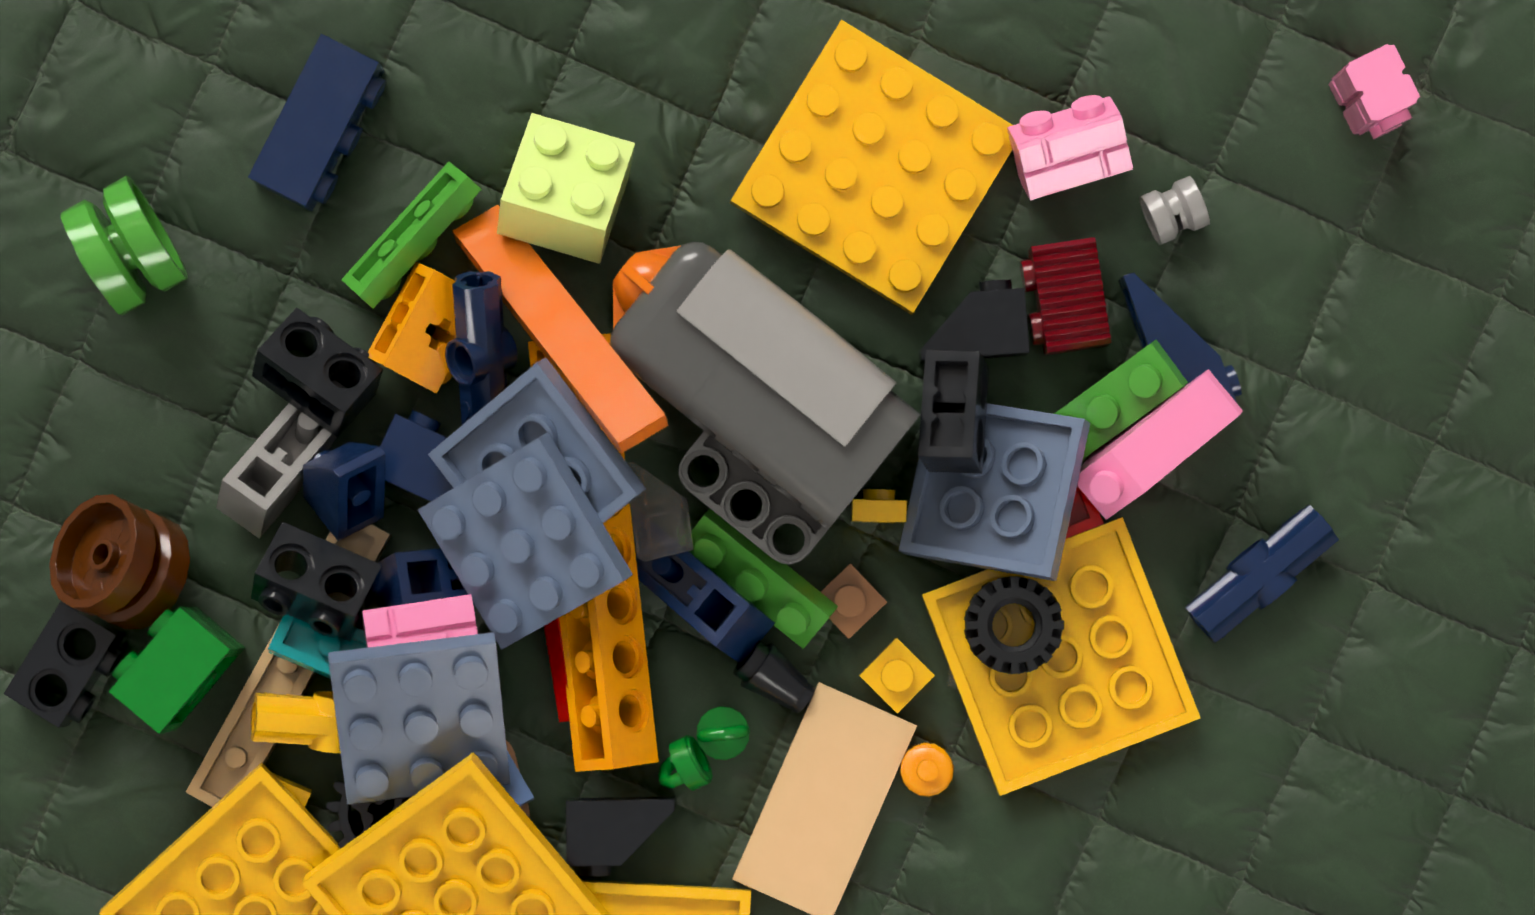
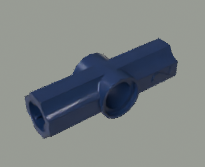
[445,271,518,425]
[1184,505,1339,643]

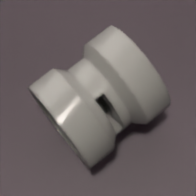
[1139,176,1210,245]

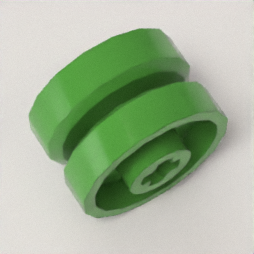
[61,175,188,316]

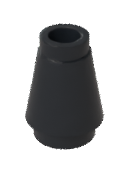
[733,640,816,713]

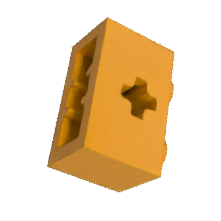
[368,262,456,394]

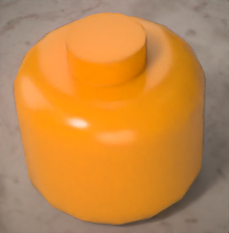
[899,742,954,797]

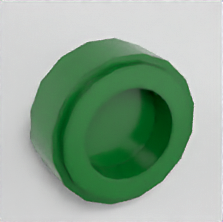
[696,706,750,760]
[658,735,713,791]

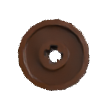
[49,494,190,629]

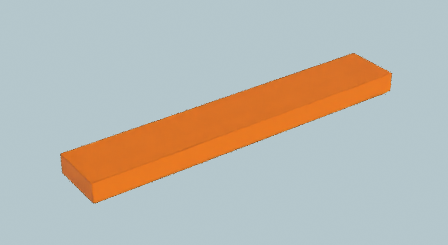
[453,205,668,454]

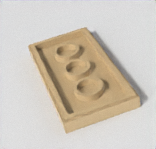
[732,682,917,915]

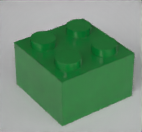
[109,607,246,734]

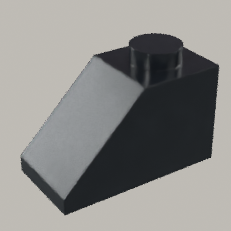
[919,280,1029,364]
[566,796,676,876]

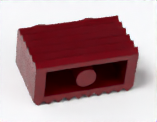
[1020,237,1111,356]

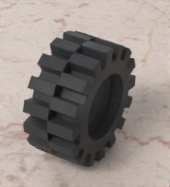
[964,576,1064,674]

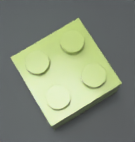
[497,113,635,264]

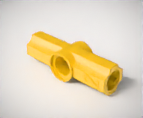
[250,691,341,754]

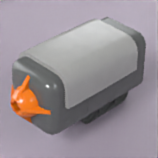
[610,242,921,564]

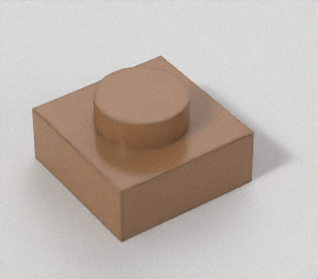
[821,563,887,639]

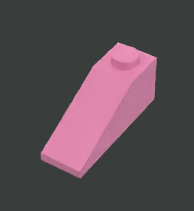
[1077,369,1243,520]

